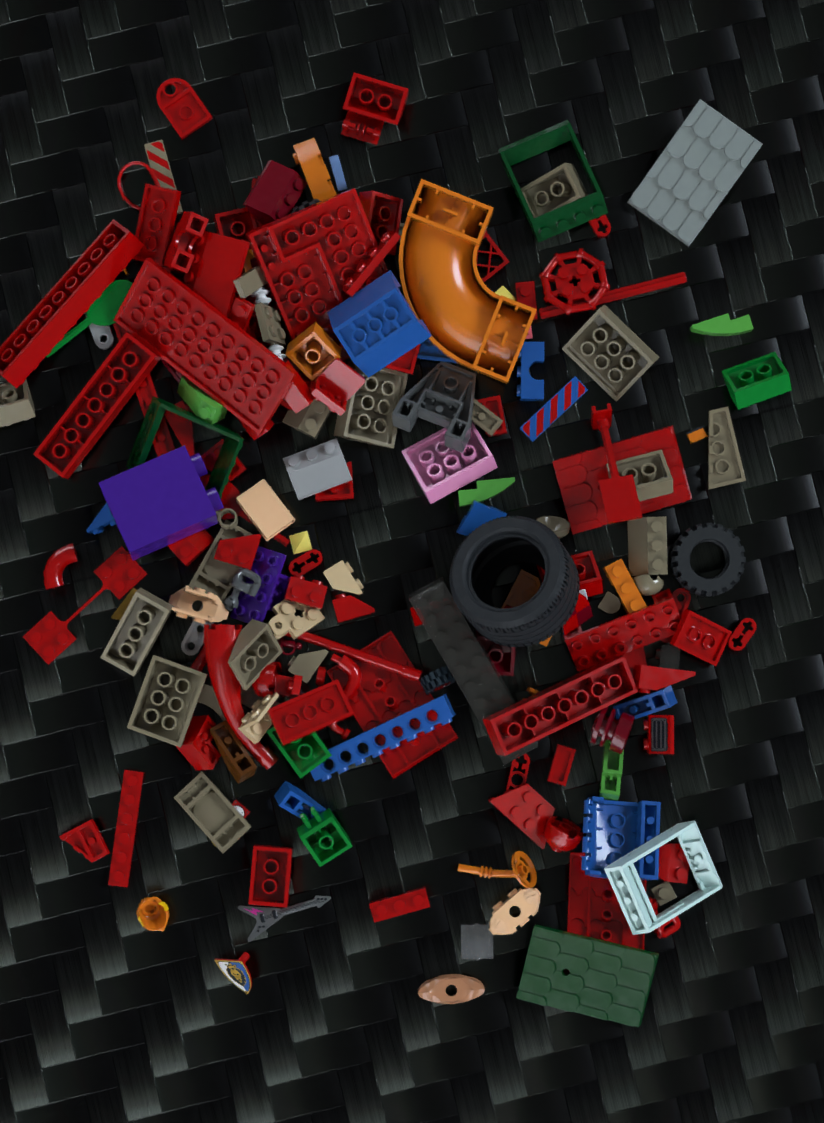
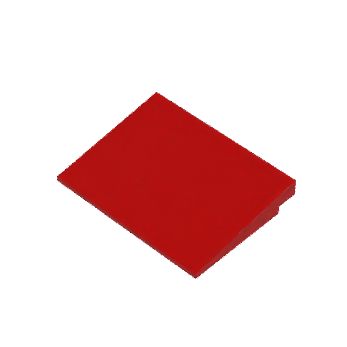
[245,188,388,361]

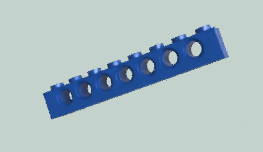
[311,694,456,782]

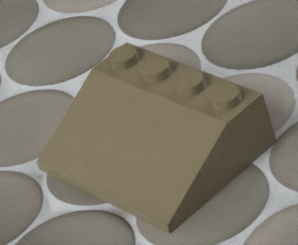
[562,305,659,402]
[333,361,408,448]
[127,655,208,748]

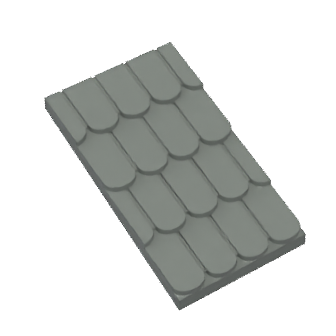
[627,99,763,247]

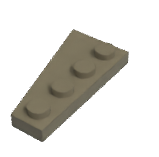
[708,407,746,490]

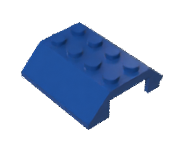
[581,796,661,880]

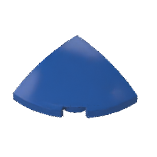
[456,500,507,536]

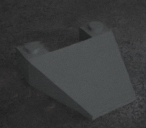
[392,361,476,453]

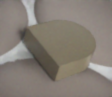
[598,591,621,614]

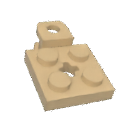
[268,599,325,640]

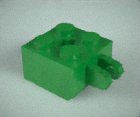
[297,806,353,867]

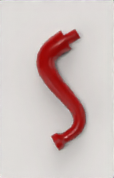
[329,653,362,740]

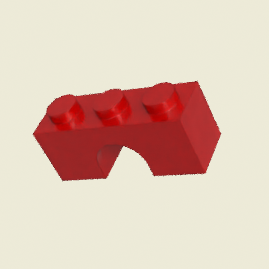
[163,211,209,274]
[369,886,430,923]

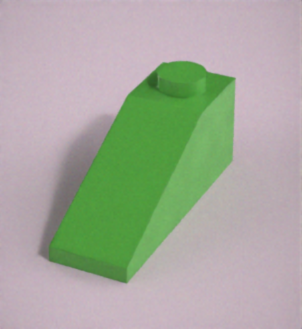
[177,375,227,424]

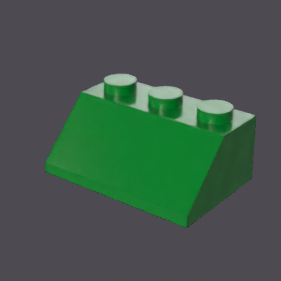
[722,352,792,410]

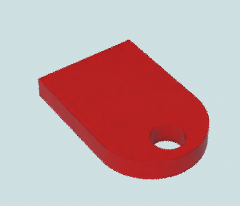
[156,78,213,140]

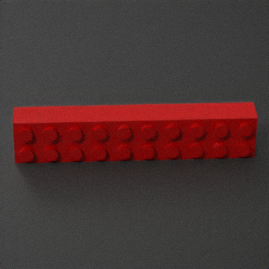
[0,219,144,389]

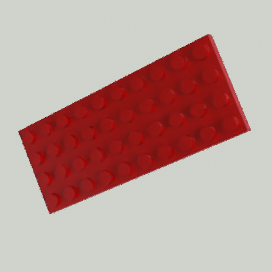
[114,257,298,435]

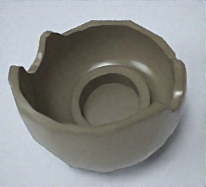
[633,574,664,596]

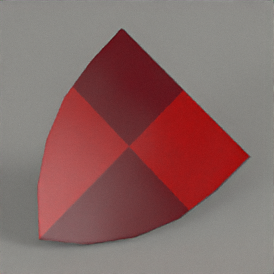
[562,593,593,636]

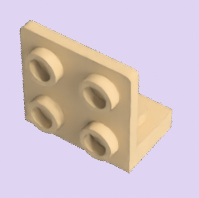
[238,692,279,744]

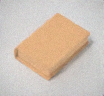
[236,479,295,542]

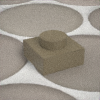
[650,881,677,906]

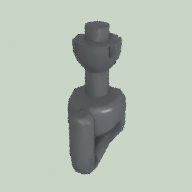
[224,568,262,611]

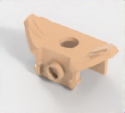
[169,585,229,624]
[488,888,541,935]

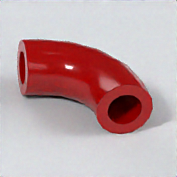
[43,543,78,590]

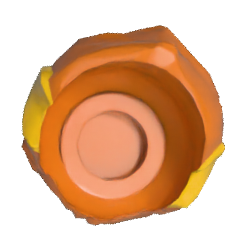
[136,897,170,932]

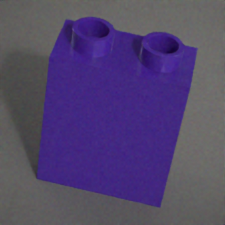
[99,445,224,561]

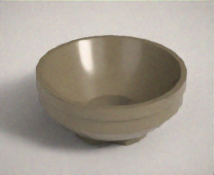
[537,516,570,539]

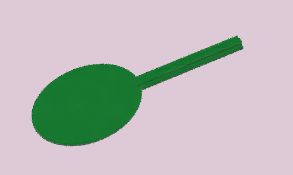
[46,280,133,358]

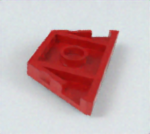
[488,783,555,849]

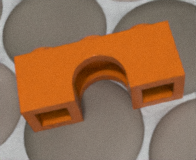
[603,558,647,614]

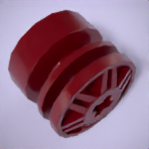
[590,706,635,754]

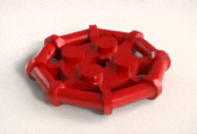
[539,248,610,315]

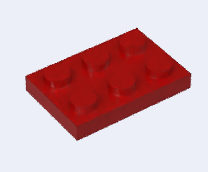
[670,609,732,666]

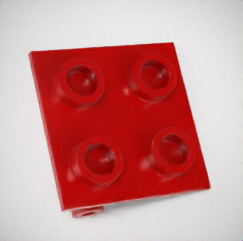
[341,111,384,145]

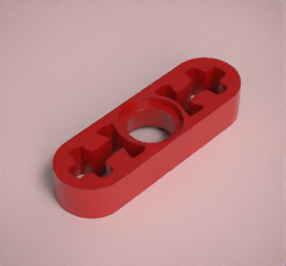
[506,752,530,791]

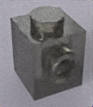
[655,641,681,670]

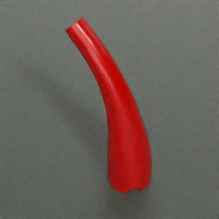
[203,624,279,770]

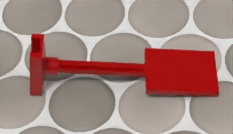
[591,403,642,524]

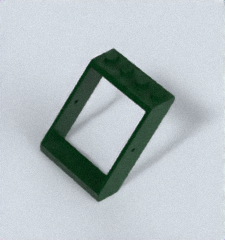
[498,120,608,243]
[126,397,244,499]

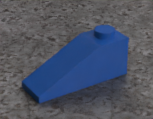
[613,685,678,720]
[274,781,327,820]

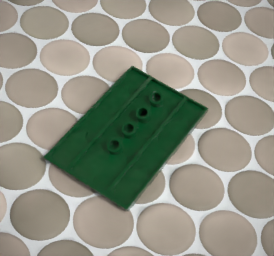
[516,925,659,1027]

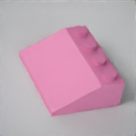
[401,422,498,504]

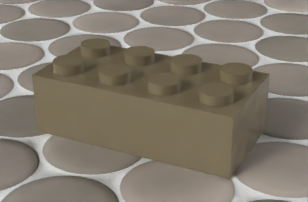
[100,588,174,676]

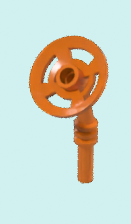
[458,851,537,888]

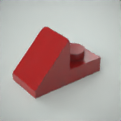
[274,675,303,699]

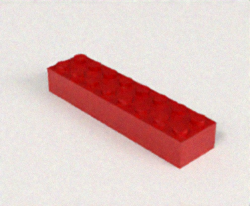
[33,332,161,479]
[482,656,638,756]

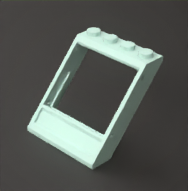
[604,820,723,935]

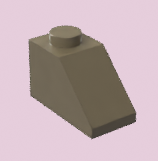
[288,649,329,684]

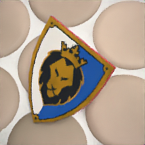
[214,952,252,994]

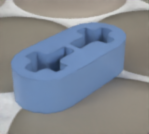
[329,155,347,192]

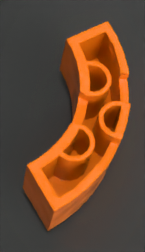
[292,138,337,201]

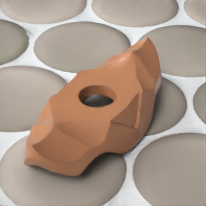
[418,974,485,1004]

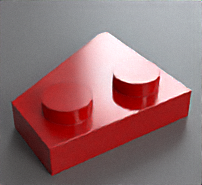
[214,534,262,570]

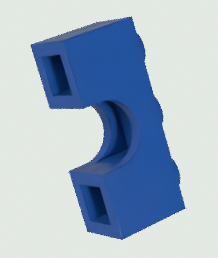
[517,342,544,401]

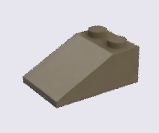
[521,163,588,218]
[228,619,283,691]

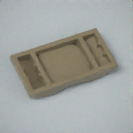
[188,519,253,603]
[174,771,251,853]

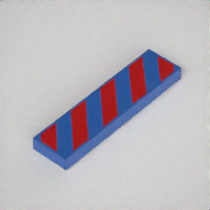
[519,376,588,442]

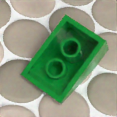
[267,726,332,779]

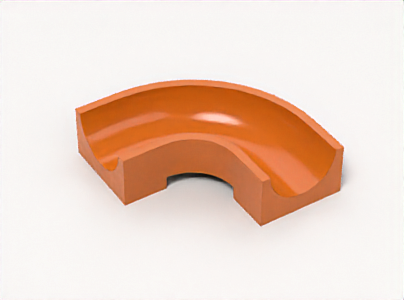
[399,179,537,384]

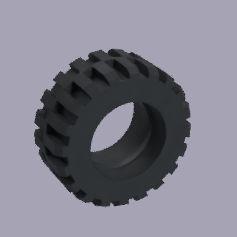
[670,523,746,597]

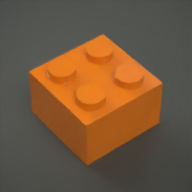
[285,322,342,381]

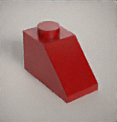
[332,593,376,623]

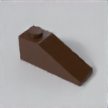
[209,720,257,784]

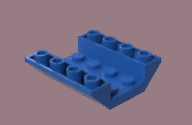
[327,270,432,377]

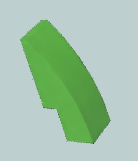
[690,313,754,336]
[458,477,515,507]
[599,740,624,801]

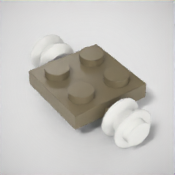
[251,287,286,360]

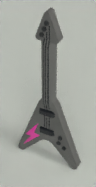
[238,895,331,942]

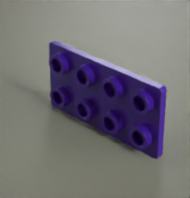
[230,546,289,623]

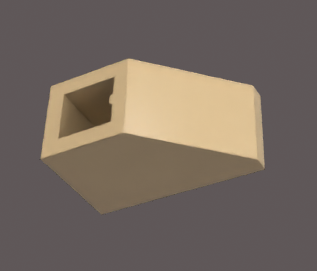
[323,560,364,595]

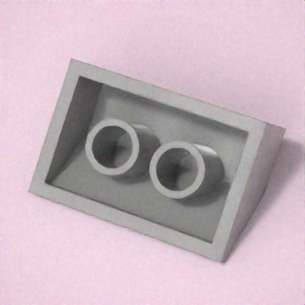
[283,438,352,500]

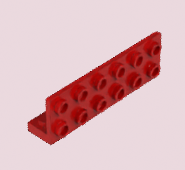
[562,589,681,671]

